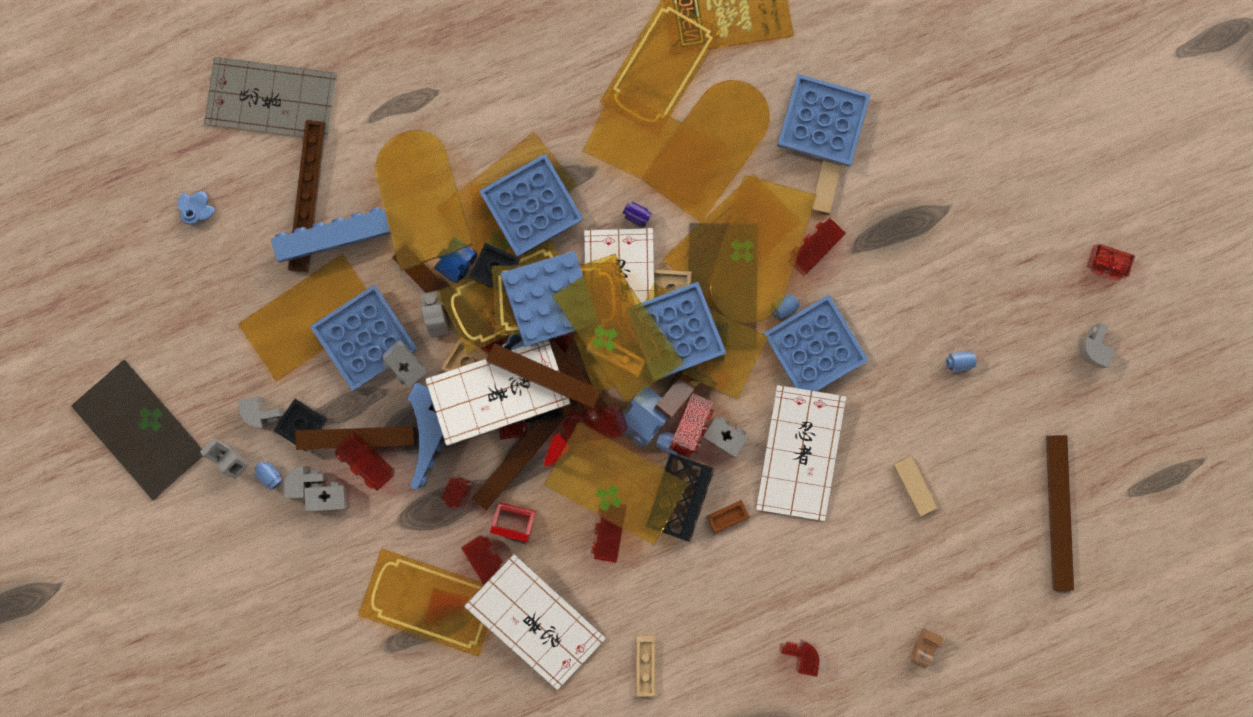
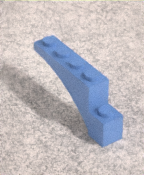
[407,382,445,490]

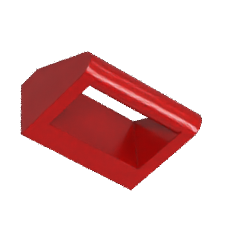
[544,433,572,467]
[490,502,536,542]

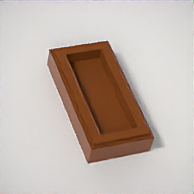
[707,500,750,534]

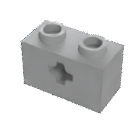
[383,340,427,387]
[702,416,748,457]
[304,482,348,511]

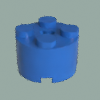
[434,237,478,284]

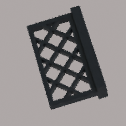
[646,454,715,542]

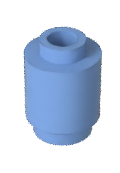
[770,294,800,320]
[946,351,977,373]
[655,431,685,455]
[254,461,283,490]

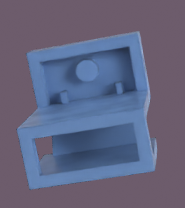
[613,384,668,450]

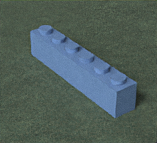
[271,207,392,263]

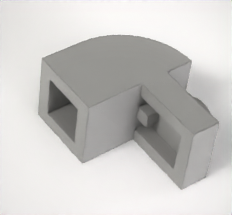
[420,290,450,338]
[1079,323,1115,369]
[238,397,284,428]
[200,437,249,479]
[284,466,327,498]

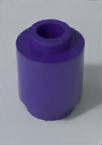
[623,201,652,226]

